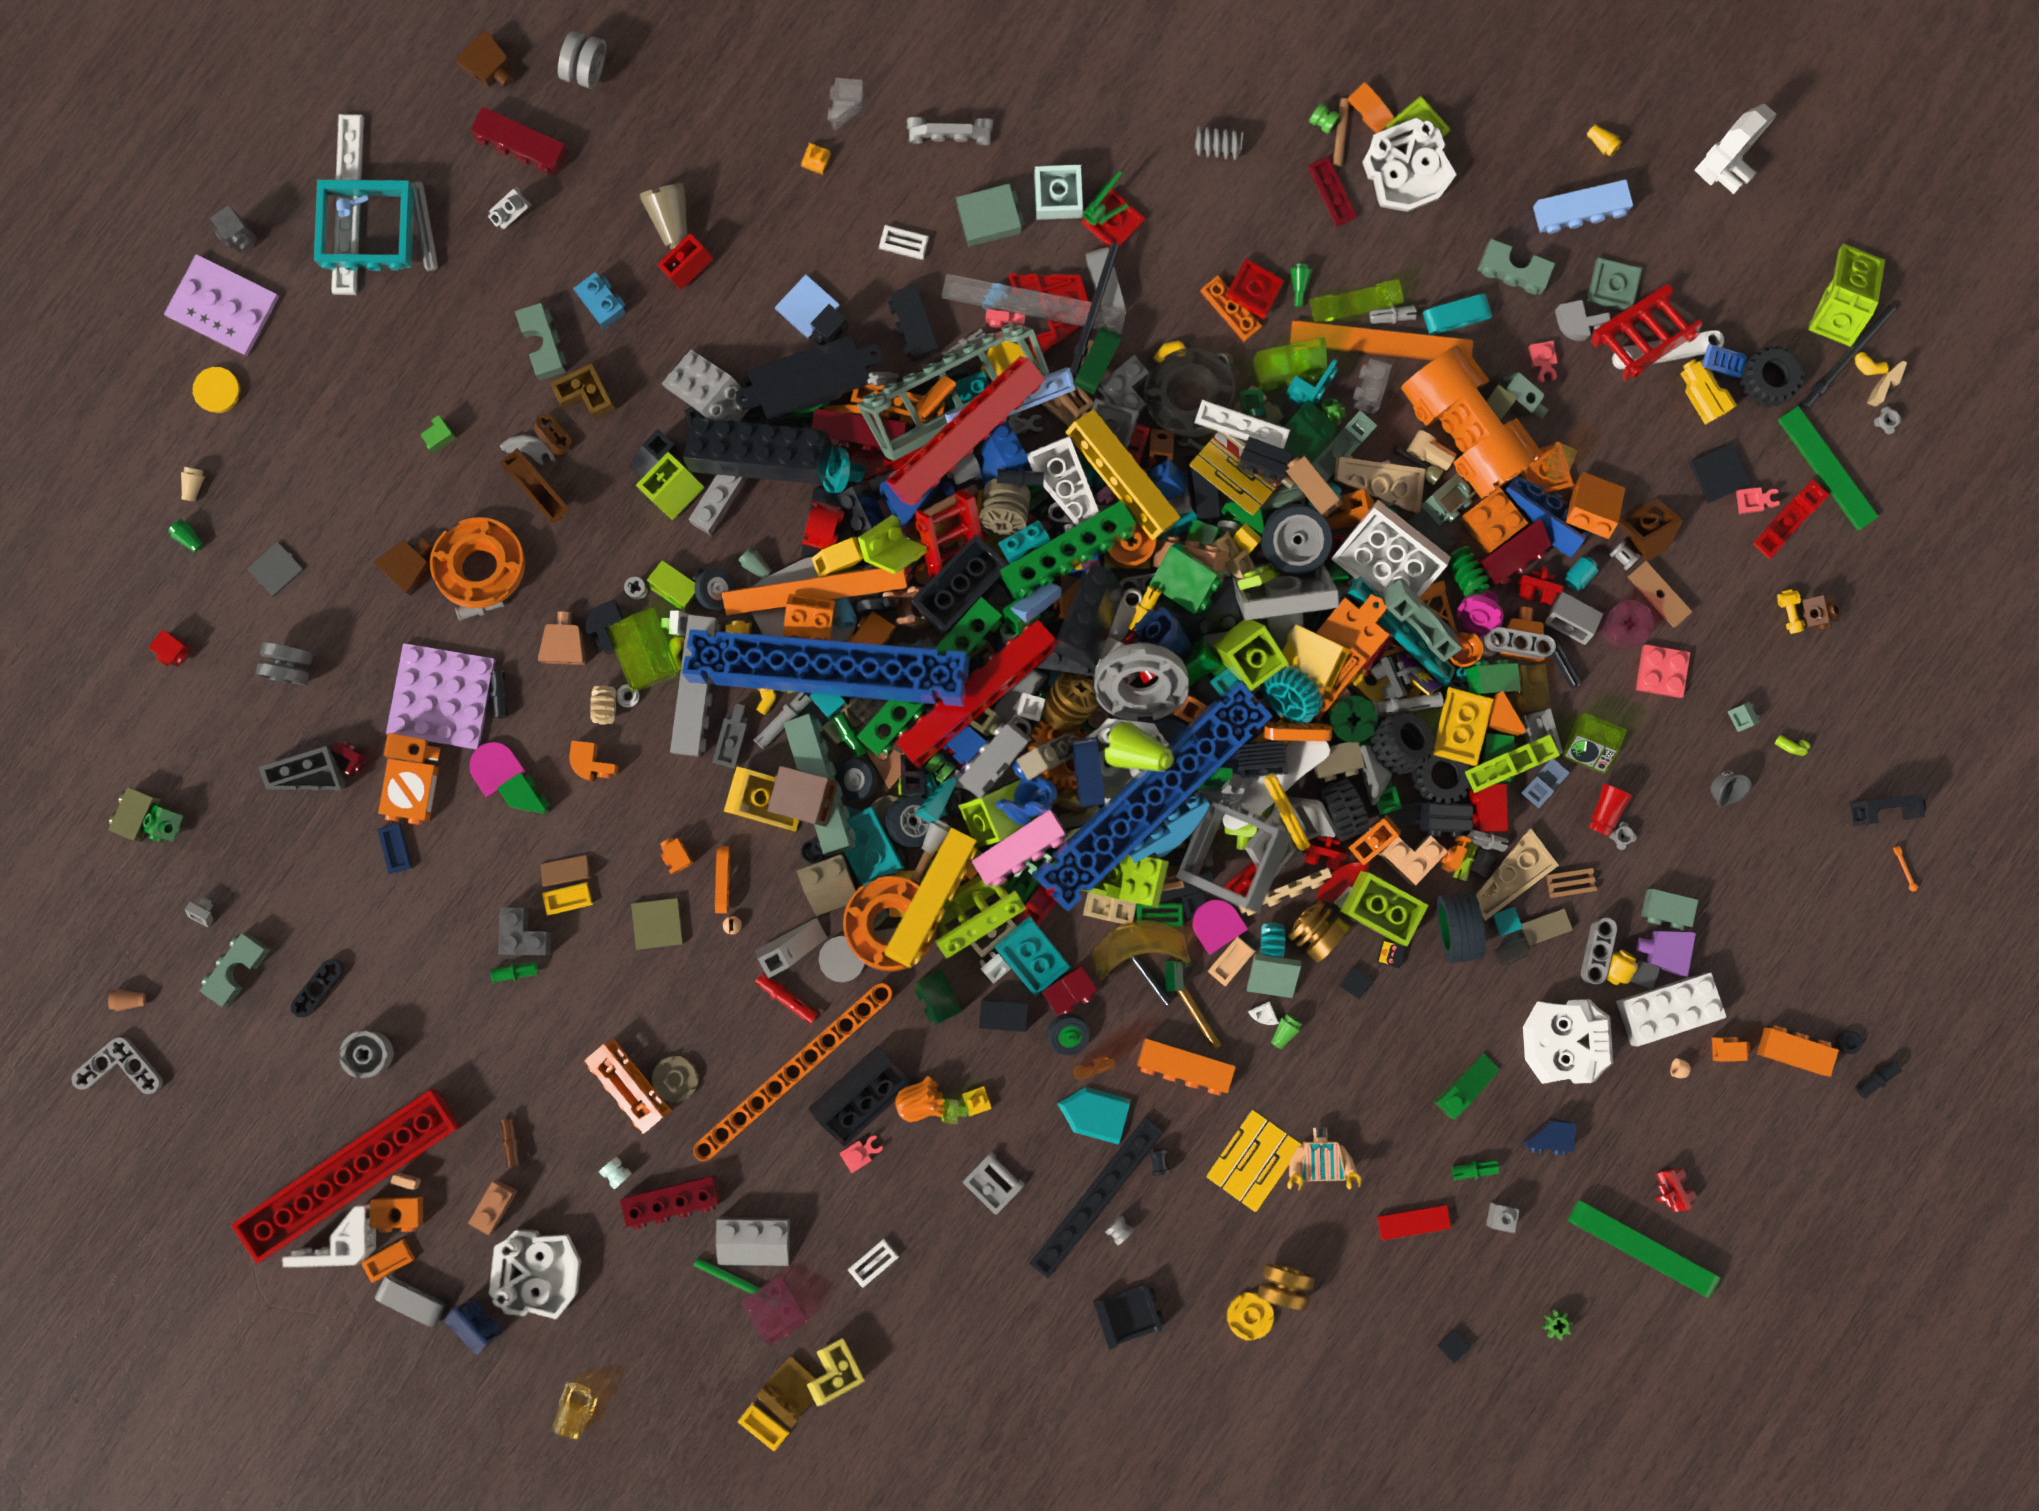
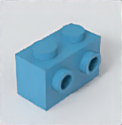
[573,272,626,330]

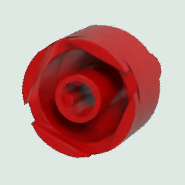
[802,499,844,550]

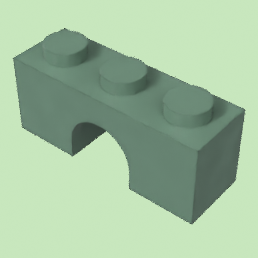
[1477,239,1555,294]
[515,303,567,381]
[199,933,271,1007]

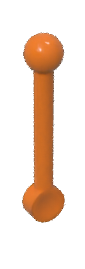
[1893,846,1918,892]

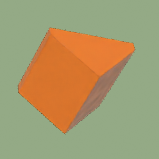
[1486,691,1526,737]

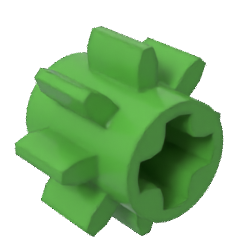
[1318,399,1346,426]
[1542,1309,1573,1341]

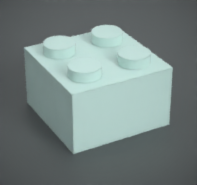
[1035,165,1083,219]

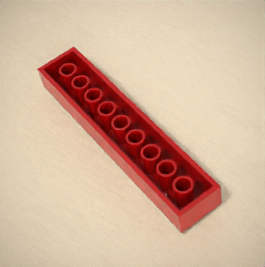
[231,1089,462,1264]

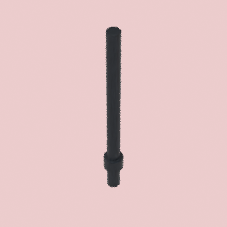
[1069,243,1120,375]
[1801,304,1896,409]

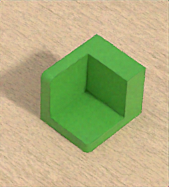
[421,415,456,454]

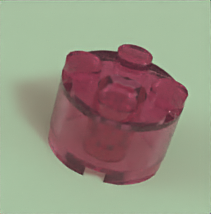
[1601,600,1654,649]

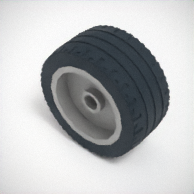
[1261,504,1332,574]

